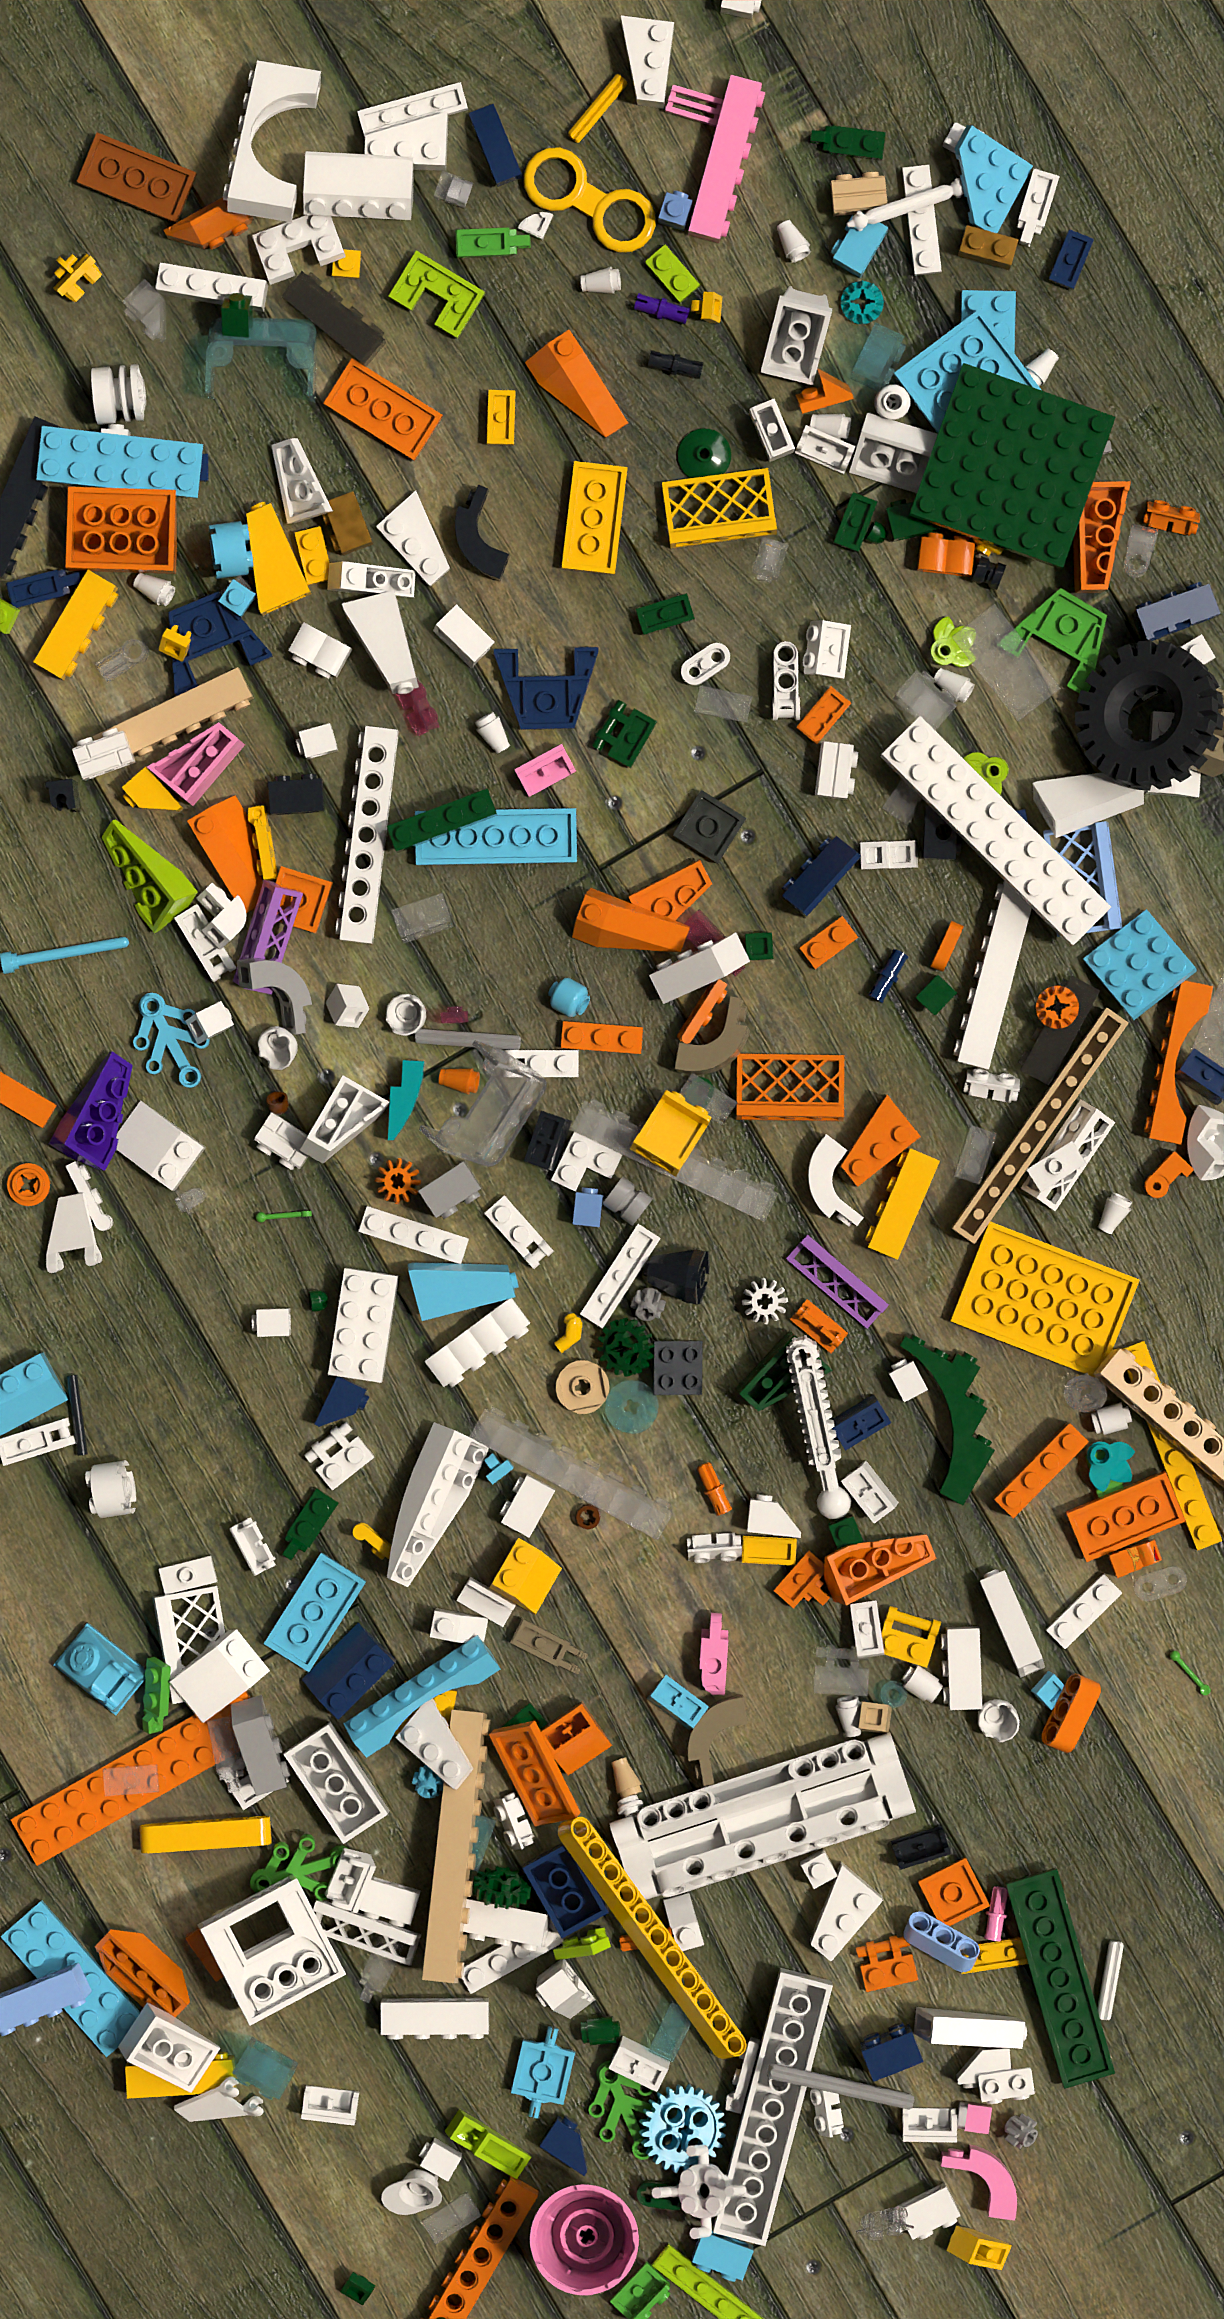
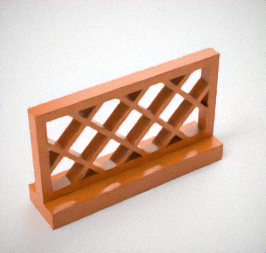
[736,1054,844,1122]

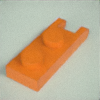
[677,979,728,1044]

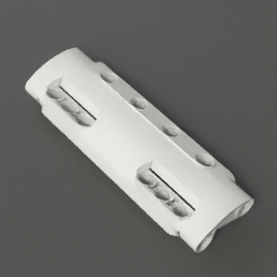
[609,1732,916,1900]

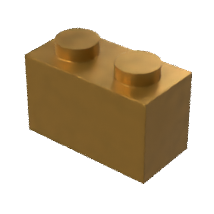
[958,225,1019,270]
[322,491,373,556]

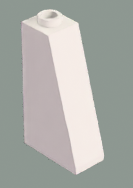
[342,590,419,694]
[1033,772,1146,838]
[980,1570,1045,1678]
[914,2007,1027,2049]

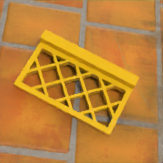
[662,468,777,549]

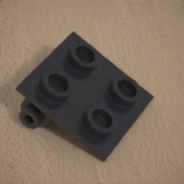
[652,1341,703,1395]

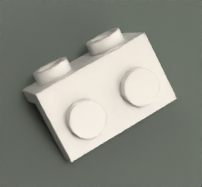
[978,2067,1035,2104]

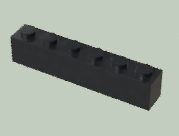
[0,416,63,580]

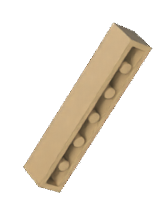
[93,667,254,758]

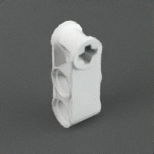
[772,641,800,721]

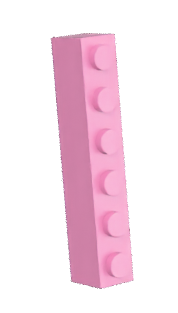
[688,75,766,243]

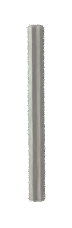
[767,2063,914,2110]

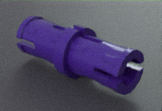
[634,293,690,324]

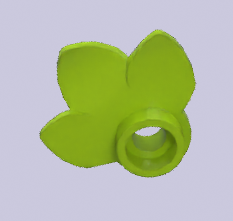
[930,616,976,668]
[963,752,1009,795]

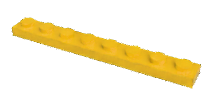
[1121,1341,1222,1551]

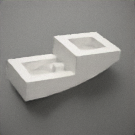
[860,840,918,870]

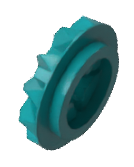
[841,280,884,324]

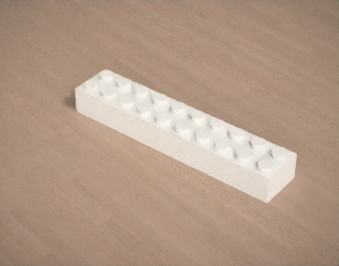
[880,716,1111,947]
[713,1967,833,2246]

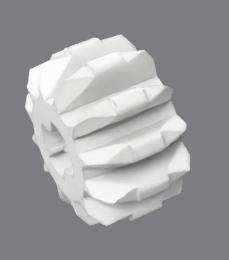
[742,1278,788,1324]

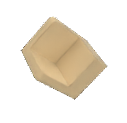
[859,1702,892,1734]

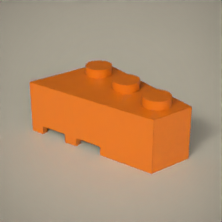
[840,1095,921,1187]

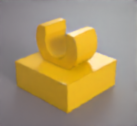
[691,292,722,323]
[159,625,191,662]

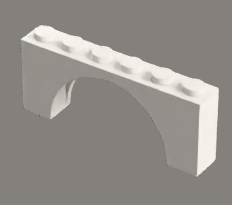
[223,60,321,222]

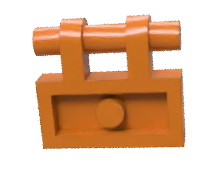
[856,1935,918,1992]

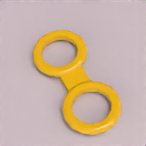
[523,147,656,253]

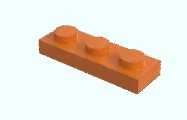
[561,1021,643,1054]

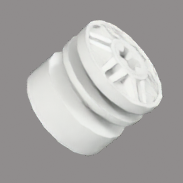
[91,364,146,425]

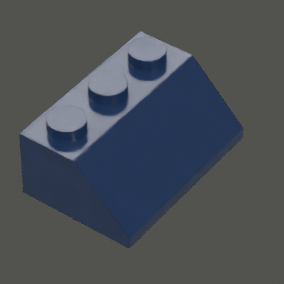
[782,836,861,918]
[302,1622,396,1720]

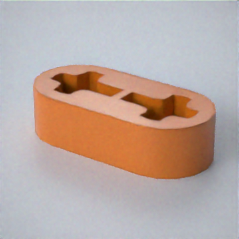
[931,920,964,972]

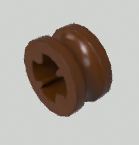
[576,1504,601,1530]

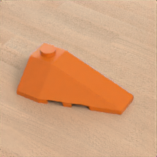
[525,330,628,438]
[572,888,690,952]
[824,1534,937,1606]

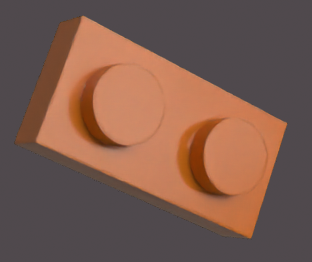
[799,916,858,969]

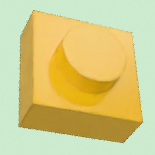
[332,250,361,279]

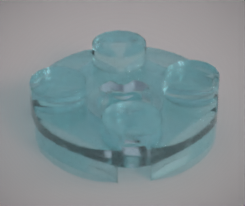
[605,1380,659,1434]

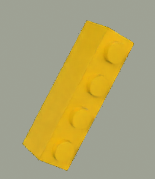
[34,570,119,680]
[865,1148,940,1260]
[125,2052,236,2099]

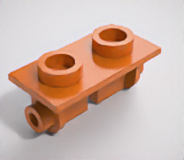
[1143,500,1200,536]
[790,1299,848,1353]

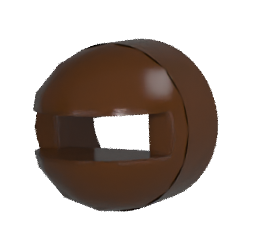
[266,1092,289,1115]

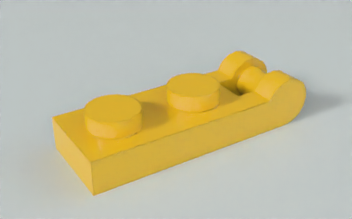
[353,1522,392,1560]

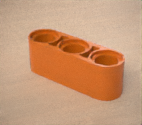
[1042,1673,1101,1753]

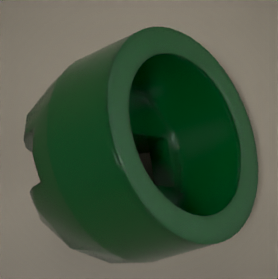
[864,521,887,545]
[308,1290,328,1312]

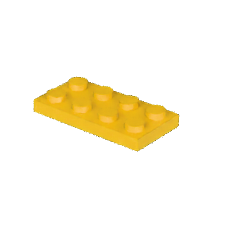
[562,461,628,575]

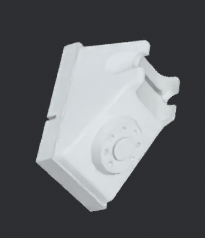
[761,286,832,385]

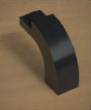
[455,485,510,581]

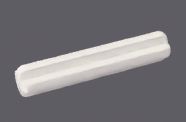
[1097,1940,1124,2020]

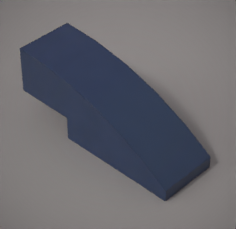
[469,104,522,187]

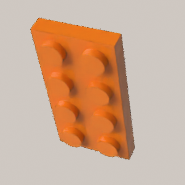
[323,358,443,462]
[1066,1471,1186,1562]
[489,1721,581,1826]

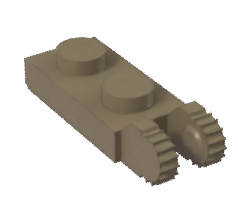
[510,1618,588,1674]

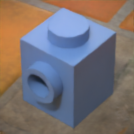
[658,191,692,231]

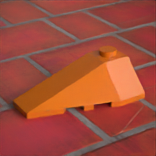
[187,795,263,913]

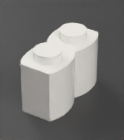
[288,622,352,679]

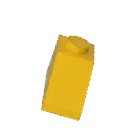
[122,766,183,812]
[946,2226,1012,2270]

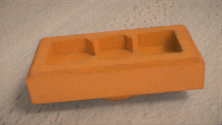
[796,686,851,745]

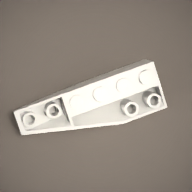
[387,1422,489,1587]

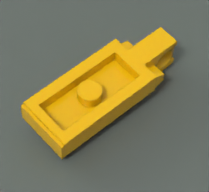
[248,806,278,881]

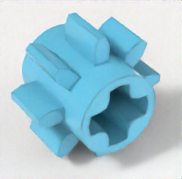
[412,1765,444,1798]

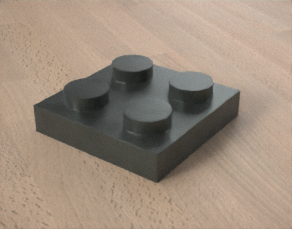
[673,790,747,864]

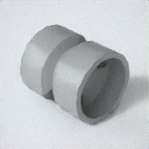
[602,1176,653,1226]

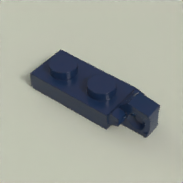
[6,570,82,609]

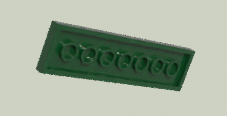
[1005,1867,1115,2089]

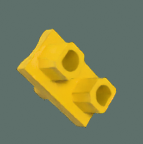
[53,253,102,302]

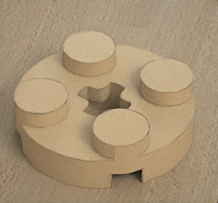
[556,1360,609,1414]

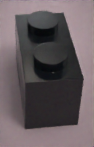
[268,774,325,816]

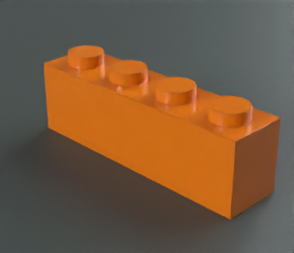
[992,1421,1089,1519]

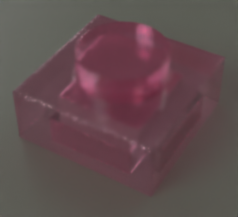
[441,1006,469,1024]

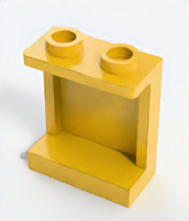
[630,1090,711,1177]

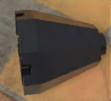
[644,1250,710,1304]

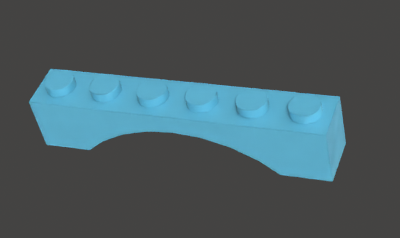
[344,1635,500,1758]

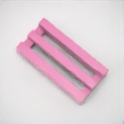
[665,85,724,127]

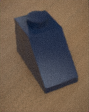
[314,1376,370,1427]
[539,2115,588,2176]

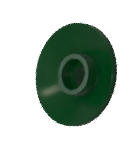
[678,428,731,478]

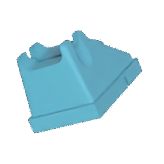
[54,1623,146,1715]

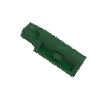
[810,126,886,161]
[282,1488,339,1560]

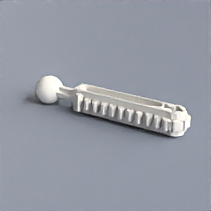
[786,1335,851,1520]

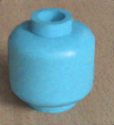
[548,978,590,1017]

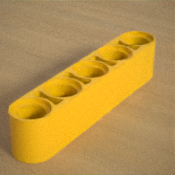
[139,1816,272,1853]

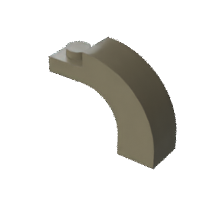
[675,996,750,1075]
[688,1695,748,1786]

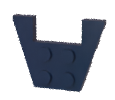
[169,592,273,696]
[494,647,599,730]

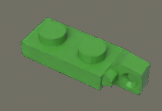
[456,228,531,258]
[142,1657,171,1734]

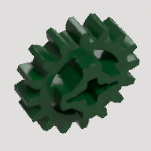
[597,1318,655,1377]
[473,1866,531,1909]

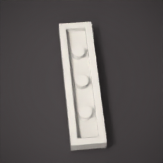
[357,82,468,137]
[902,165,942,276]
[359,1206,469,1264]
[580,1224,660,1328]
[462,1919,564,1994]

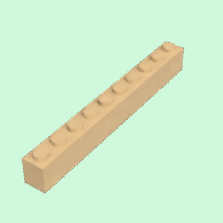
[951,1007,1128,1244]
[422,1710,490,1983]

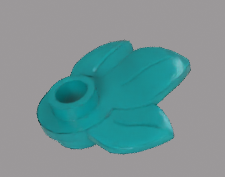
[1087,1441,1135,1492]

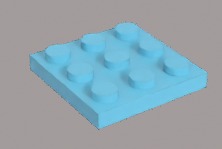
[1083,909,1197,1021]

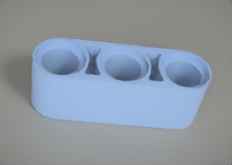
[904,1912,980,1972]

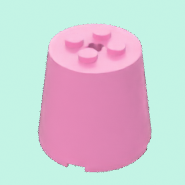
[530,2184,639,2295]

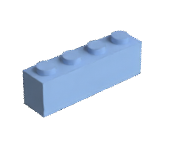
[0,1962,92,2036]

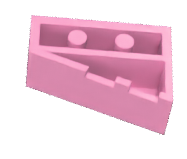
[147,722,245,806]

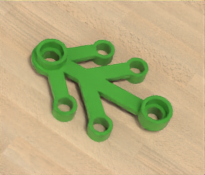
[250,1834,348,1900]
[588,2060,653,2160]

